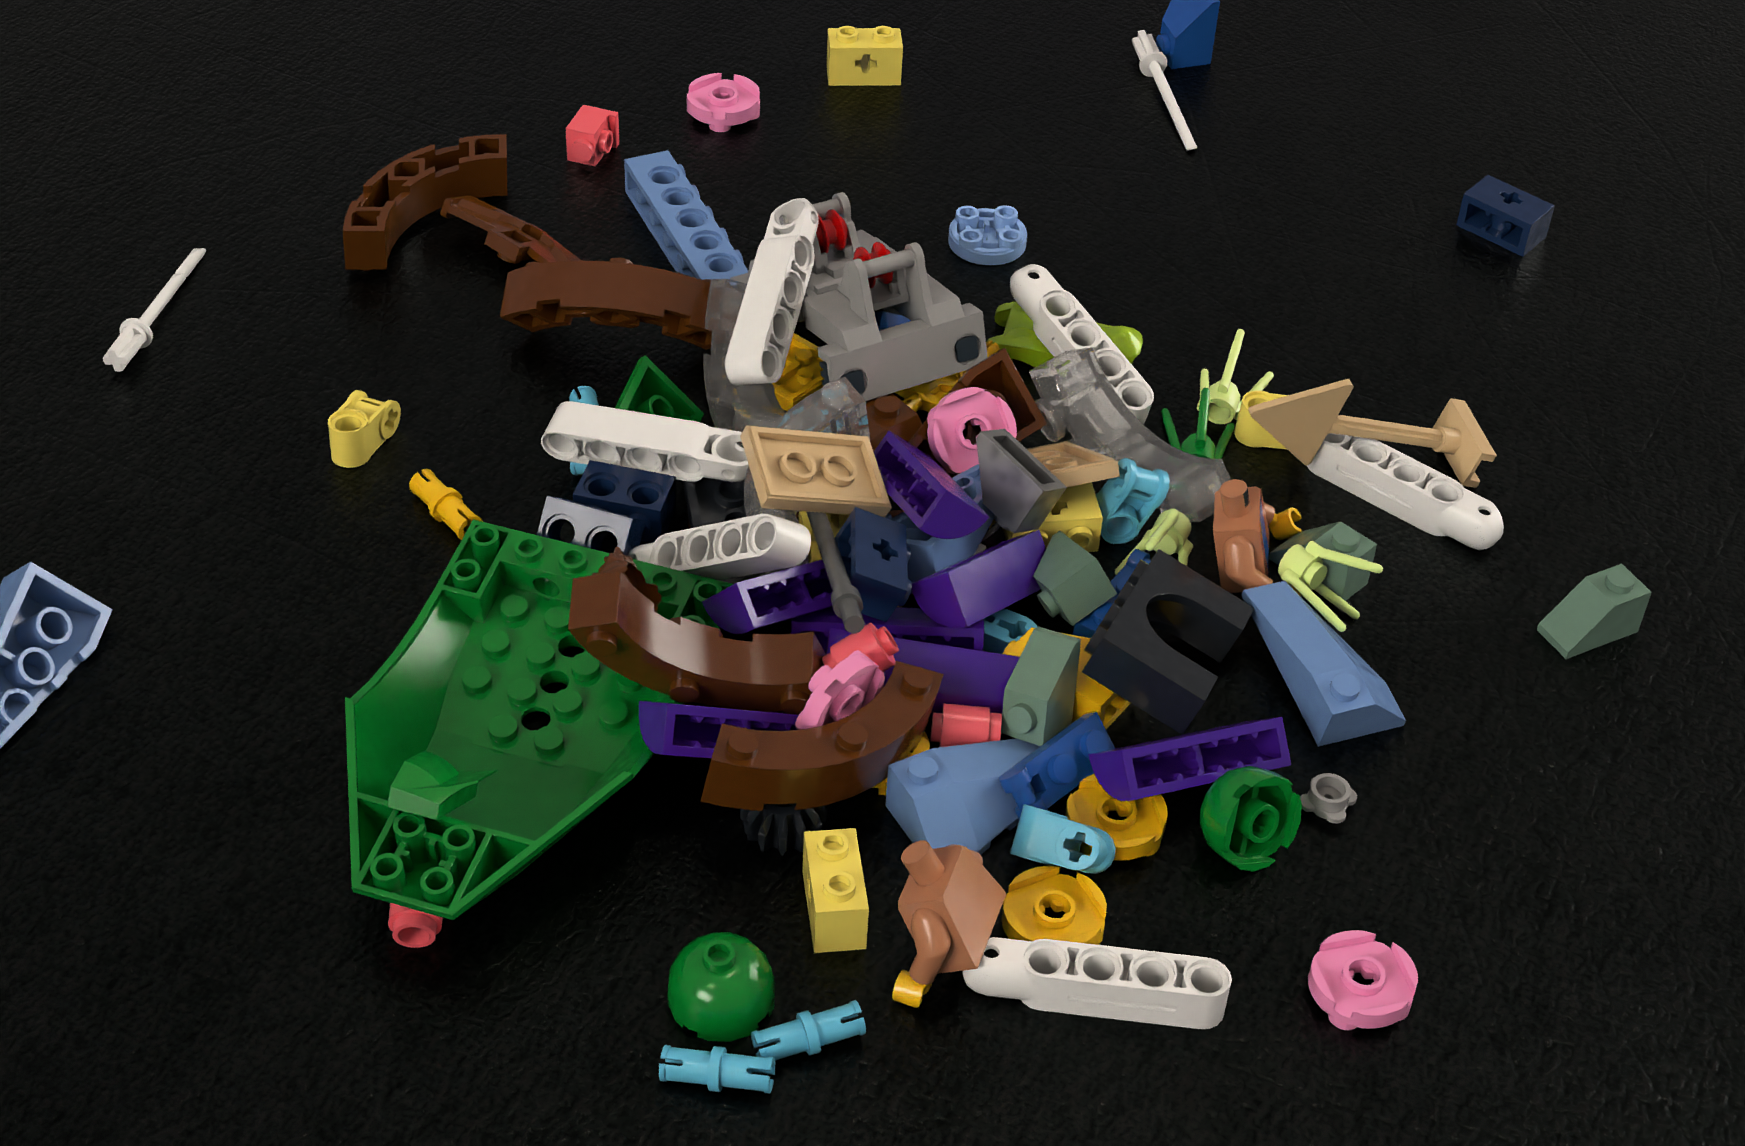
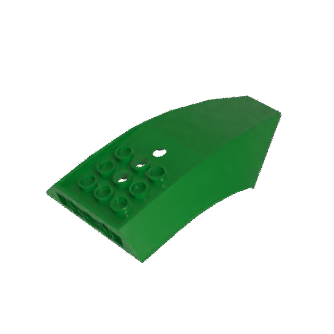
[345,519,733,920]

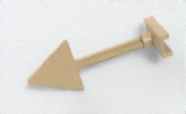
[1248,379,1497,488]

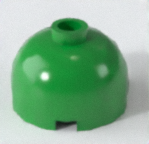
[1200,766,1302,872]
[667,932,775,1042]

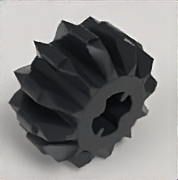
[740,803,827,857]

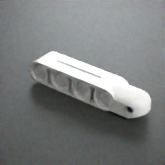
[725,198,819,386]
[1010,264,1154,434]
[541,401,752,482]
[1307,433,1504,550]
[628,514,811,580]
[962,937,1232,1029]

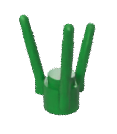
[1161,388,1235,479]

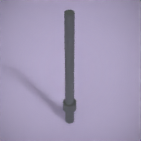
[807,512,864,634]

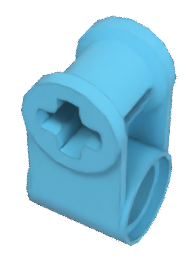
[1096,458,1170,544]
[1010,804,1116,874]

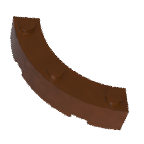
[343,134,507,271]
[500,258,740,350]
[568,571,826,715]
[701,661,944,811]

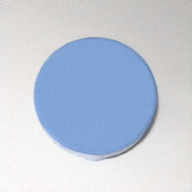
[948,205,1027,265]

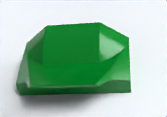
[387,751,498,820]

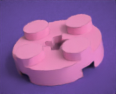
[687,73,760,132]
[927,387,1017,474]
[795,650,885,730]
[1308,930,1418,1030]

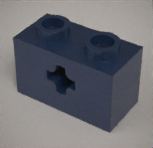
[1456,175,1555,257]
[835,507,912,622]

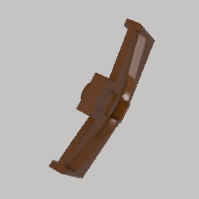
[440,195,582,264]

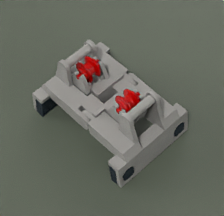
[730,192,988,410]

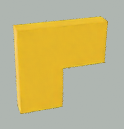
[761,333,826,414]

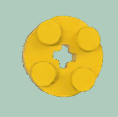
[1065,774,1168,861]
[1001,866,1107,945]

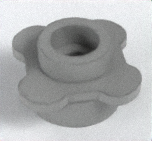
[1300,773,1357,823]

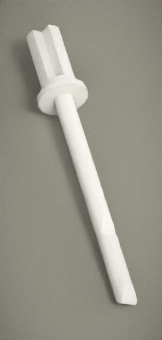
[1132,30,1197,151]
[103,248,206,372]

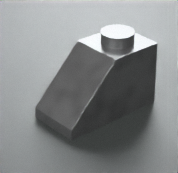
[976,429,1067,533]

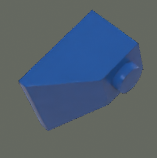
[1156,0,1220,69]

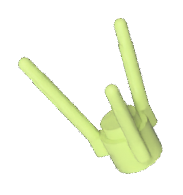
[1197,329,1274,424]
[1115,509,1193,575]
[1278,541,1383,632]

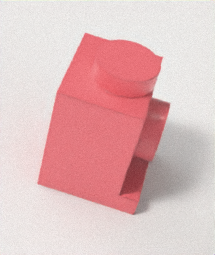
[566,105,619,167]

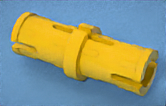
[409,469,483,540]

